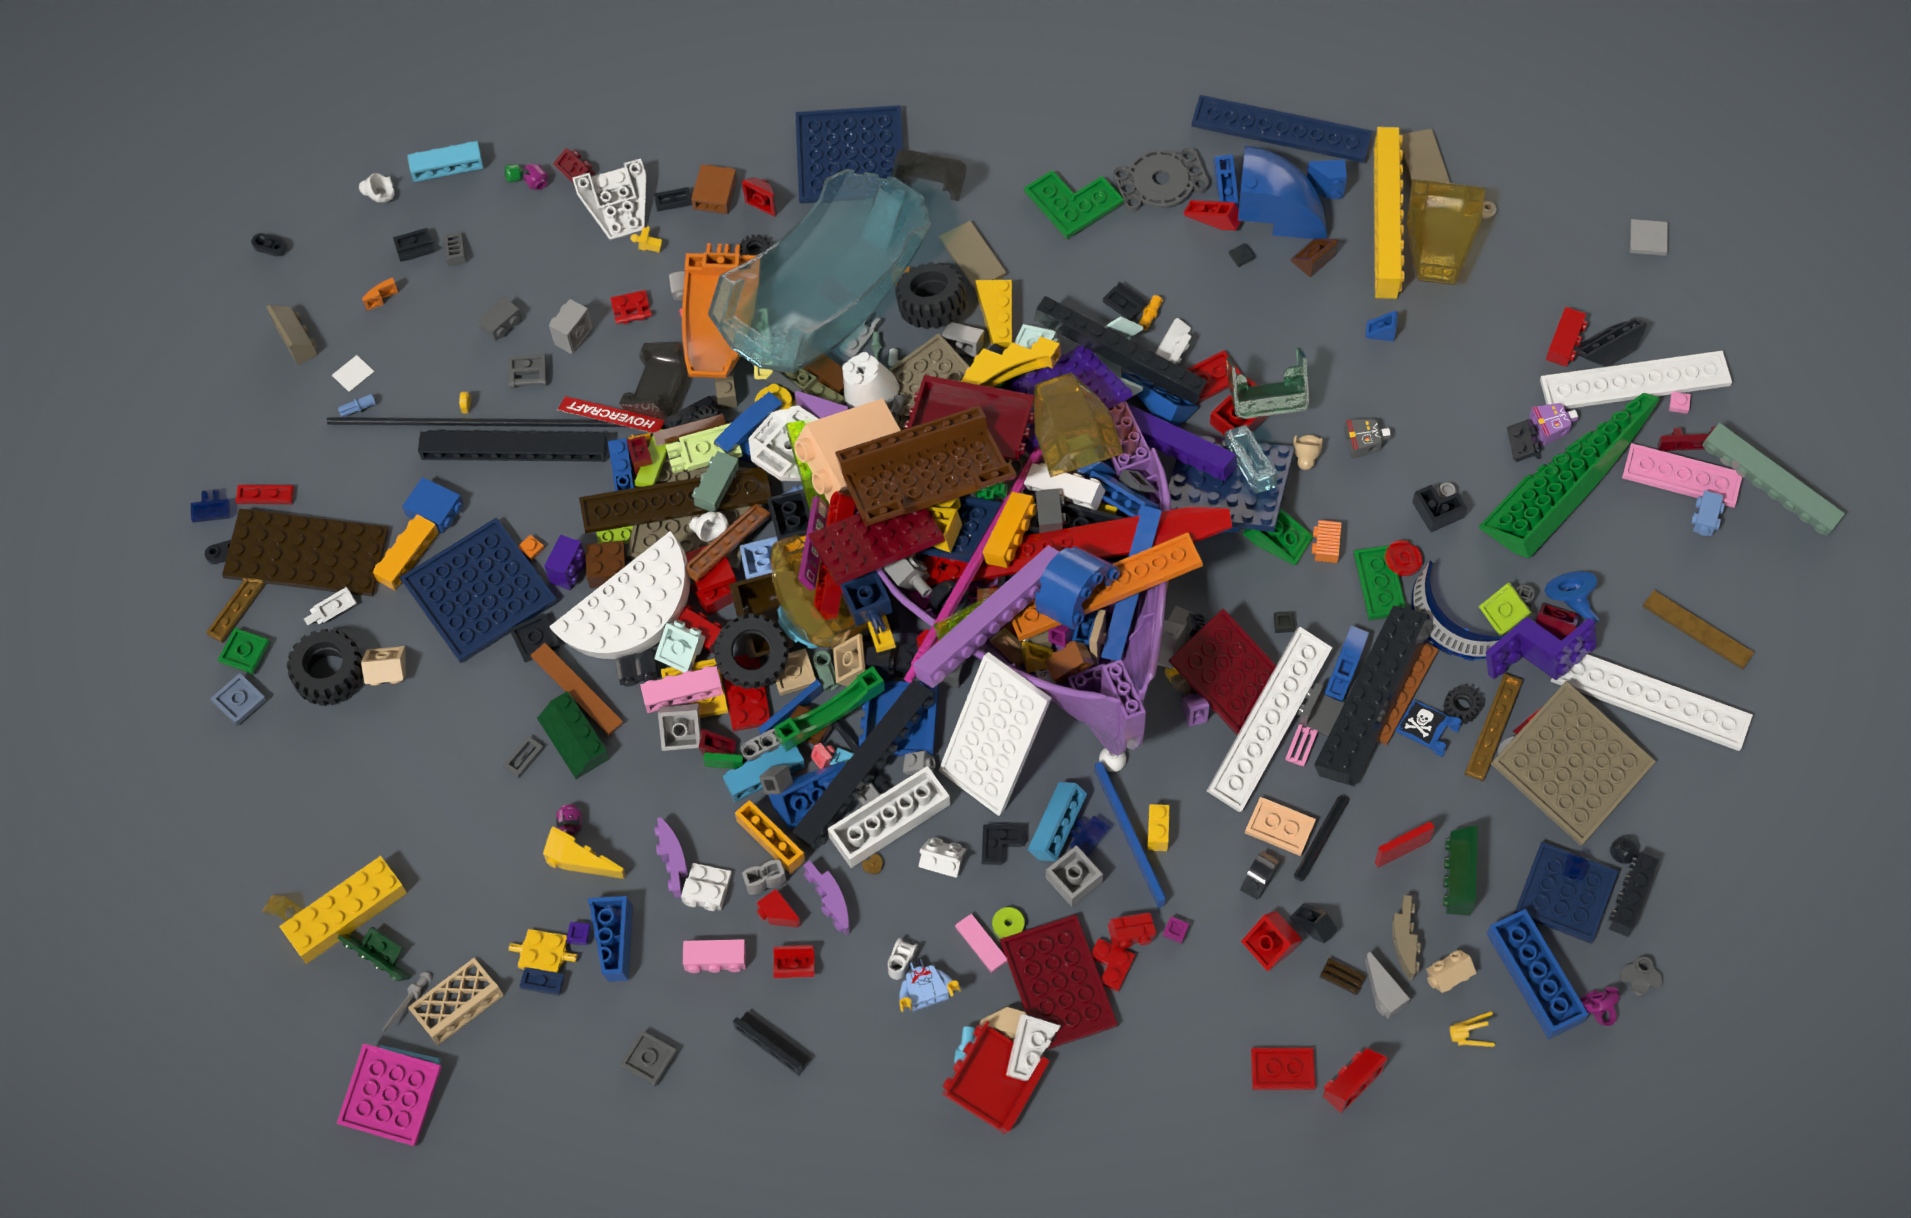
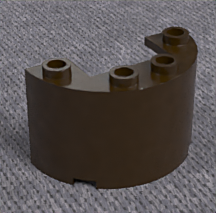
[729,572,794,659]

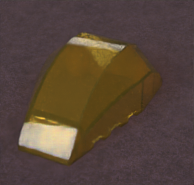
[1406,179,1485,285]
[1034,372,1123,478]
[771,535,868,648]

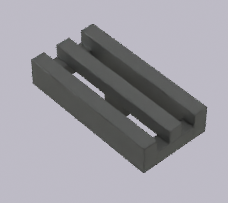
[503,736,544,778]

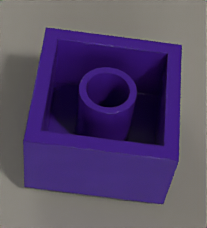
[544,534,586,591]

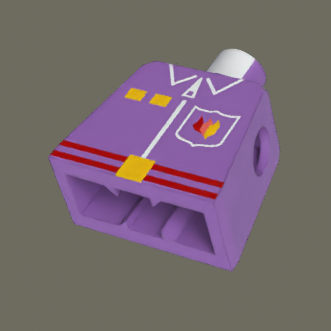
[1529,403,1578,446]

